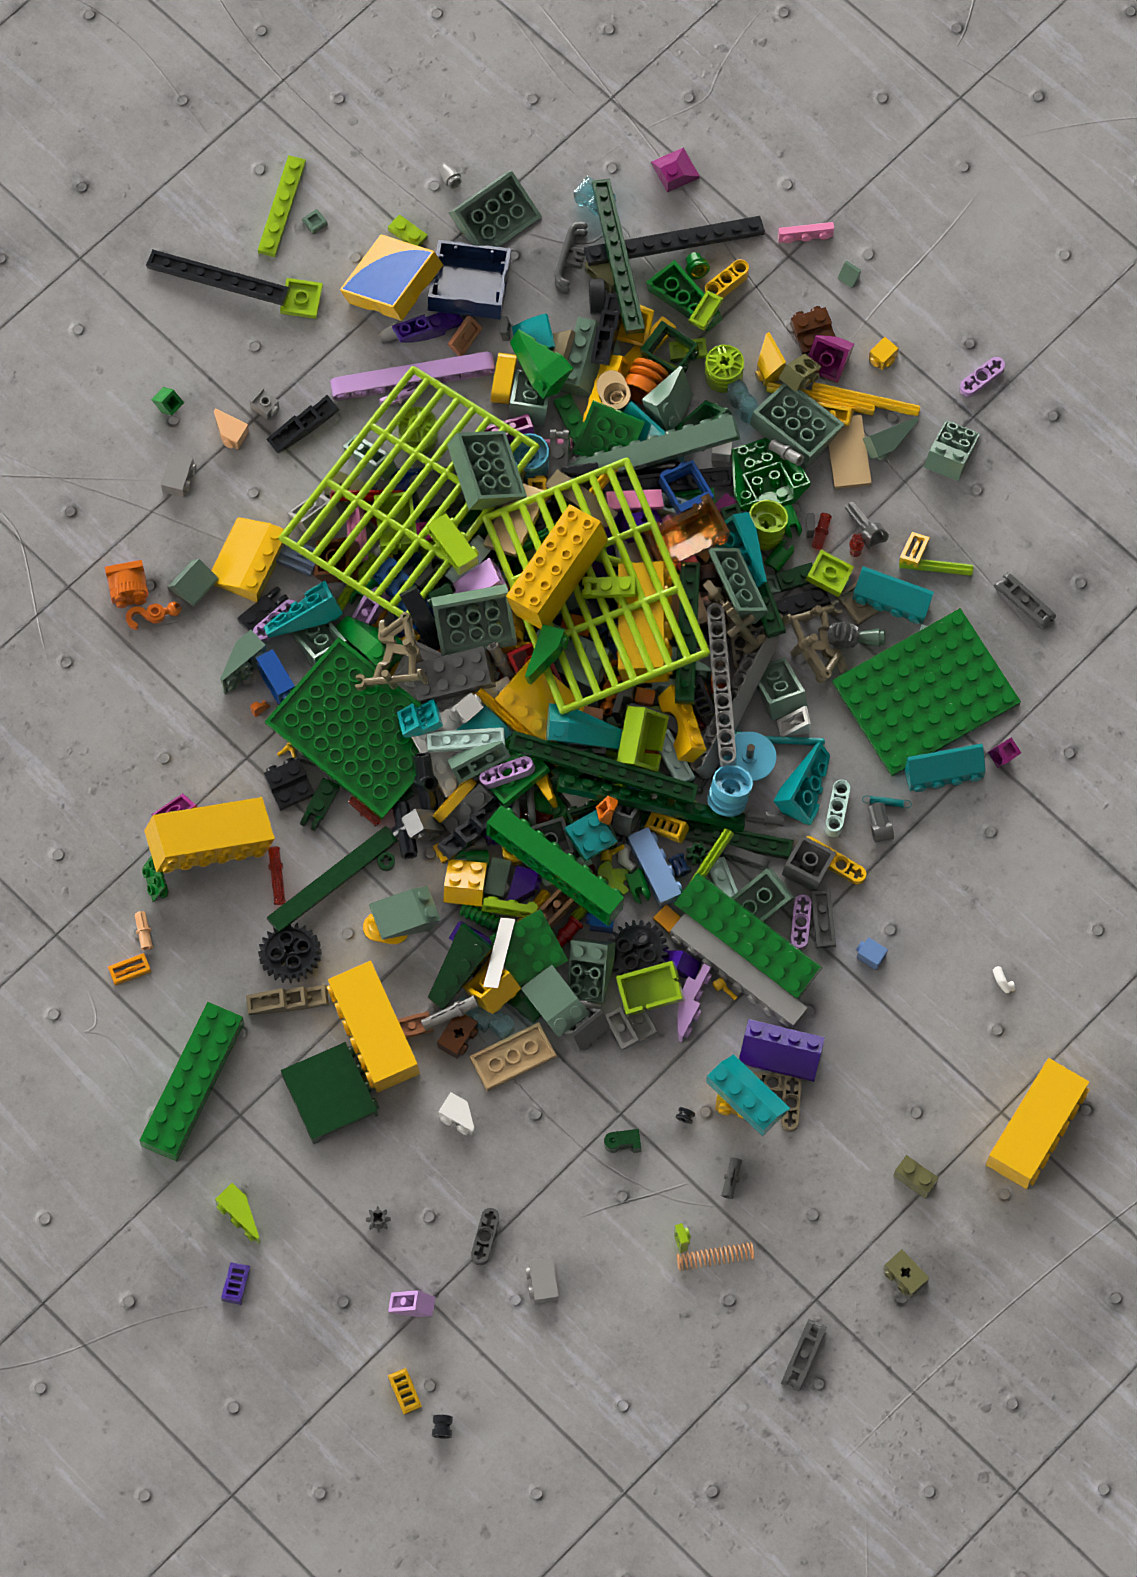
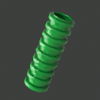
[459,904,502,933]

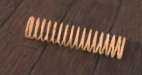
[677,1242,754,1271]

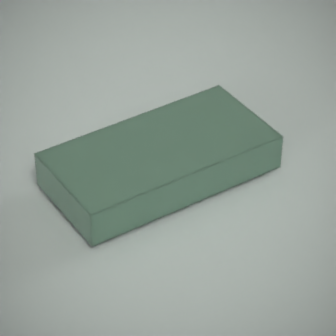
[484,857,511,899]

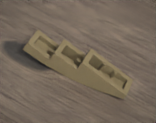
[545,470,618,529]
[246,985,329,1015]

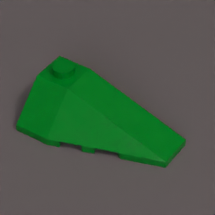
[510,329,574,399]
[335,615,404,671]

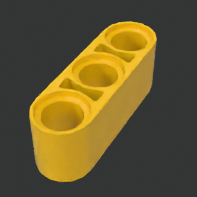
[704,259,749,298]
[490,352,517,405]

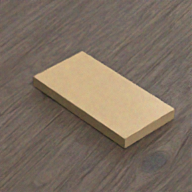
[828,415,872,489]
[483,484,549,558]
[469,1022,557,1091]

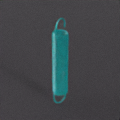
[862,795,912,808]

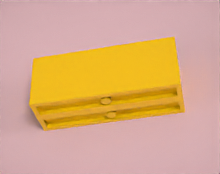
[506,504,608,629]
[618,561,672,683]
[144,797,275,873]
[327,961,420,1093]
[986,1058,1090,1189]

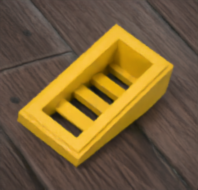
[536,774,558,808]
[645,812,689,844]
[388,1368,422,1415]

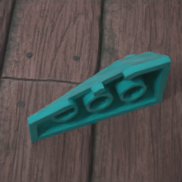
[710,512,767,588]
[264,581,343,638]
[546,703,623,749]
[773,742,830,825]

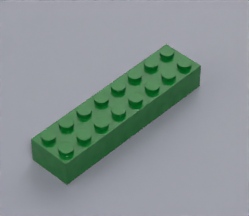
[487,805,624,927]
[674,873,823,999]
[139,1002,245,1162]

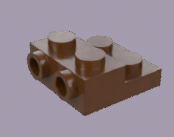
[790,306,836,355]

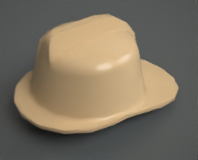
[596,370,631,411]

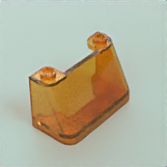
[642,493,730,568]

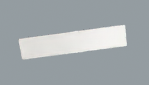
[483,918,515,988]

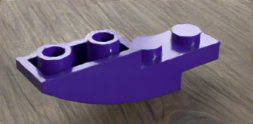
[392,312,463,343]

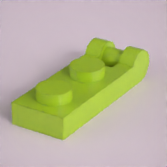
[582,576,636,599]
[481,896,538,918]

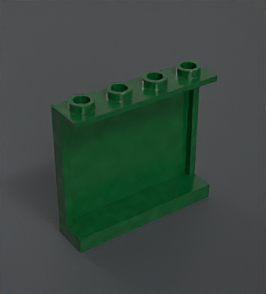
[281,1042,380,1144]

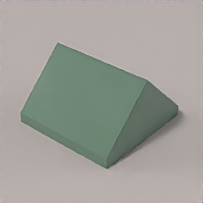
[167,559,219,606]

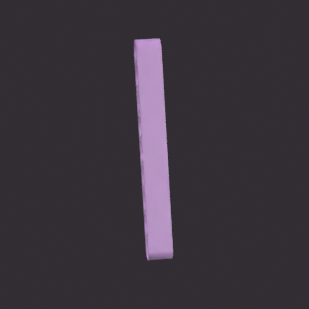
[330,352,495,401]

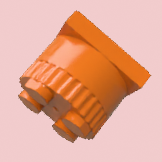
[105,560,149,608]

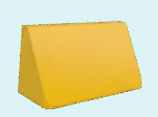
[817,402,854,427]

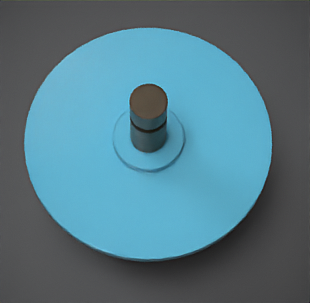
[723,732,776,782]

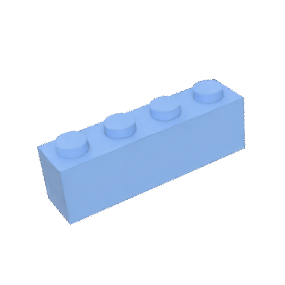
[627,827,683,909]

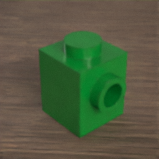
[151,387,184,416]

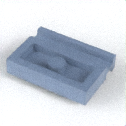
[276,538,316,577]

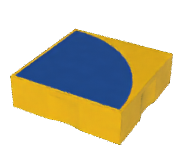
[340,235,443,321]

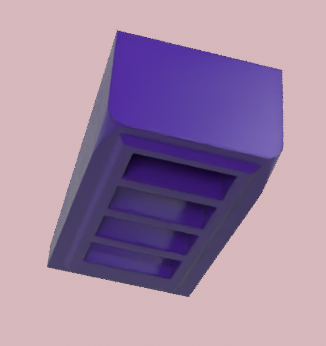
[221,1262,250,1305]

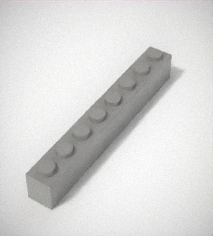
[670,913,807,1030]

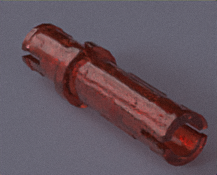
[268,846,286,905]

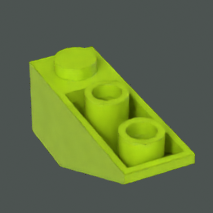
[215,1183,261,1244]

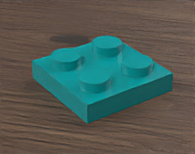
[564,810,618,862]

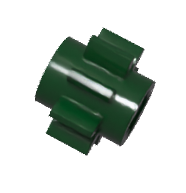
[686,842,709,866]

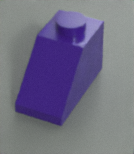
[507,866,542,903]

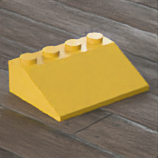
[211,517,289,602]
[494,658,587,740]

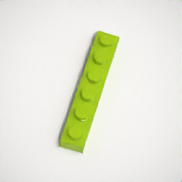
[257,155,306,257]

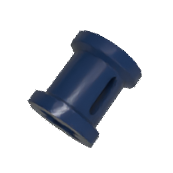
[668,853,692,878]

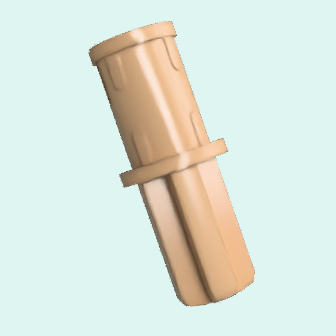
[135,911,153,950]

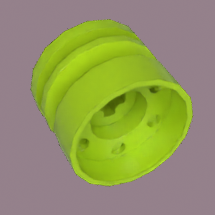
[704,344,744,393]
[398,407,438,454]
[749,500,788,550]

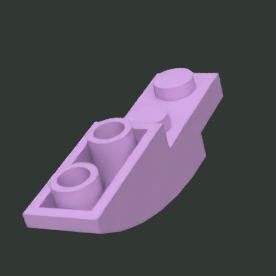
[677,964,712,1042]

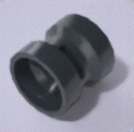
[432,1415,453,1439]

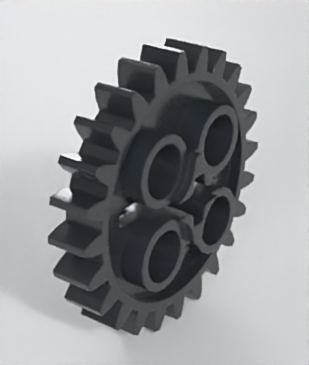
[608,920,669,976]
[258,923,322,983]

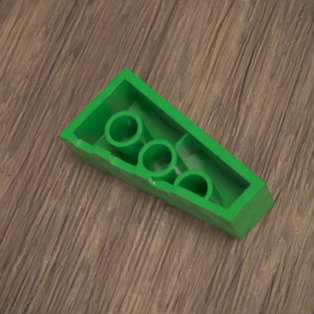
[646,260,722,332]

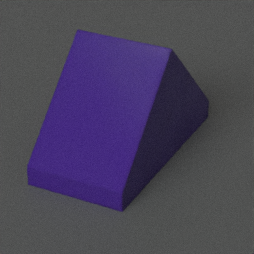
[663,950,701,980]

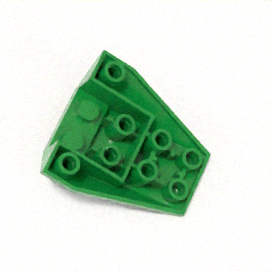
[731,437,811,512]

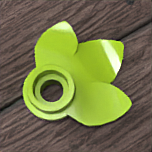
[597,861,629,895]

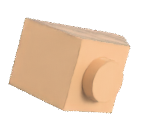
[214,408,249,450]

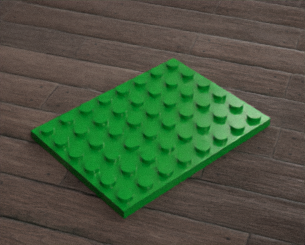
[832,608,1021,777]
[265,637,422,820]

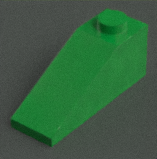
[525,625,569,684]

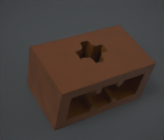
[437,1014,479,1059]

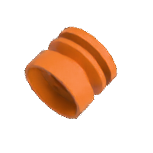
[625,358,669,405]

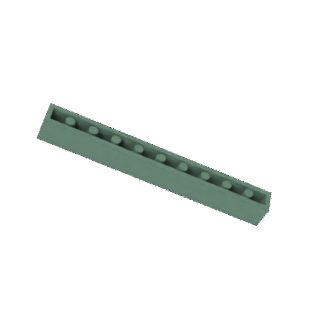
[569,413,741,479]

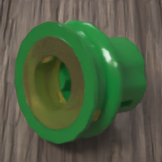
[685,252,710,279]

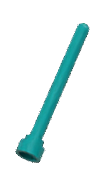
[734,731,825,745]

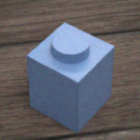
[856,937,888,970]

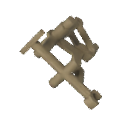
[703,580,767,654]
[781,600,847,684]
[355,612,428,691]

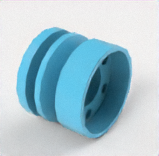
[513,434,549,482]
[707,765,753,817]

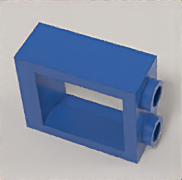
[659,460,714,520]
[256,649,295,705]

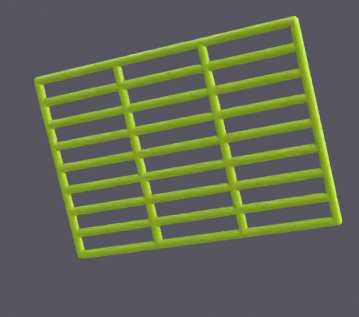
[279,366,540,618]
[482,457,710,715]

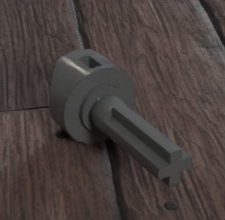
[845,502,889,549]

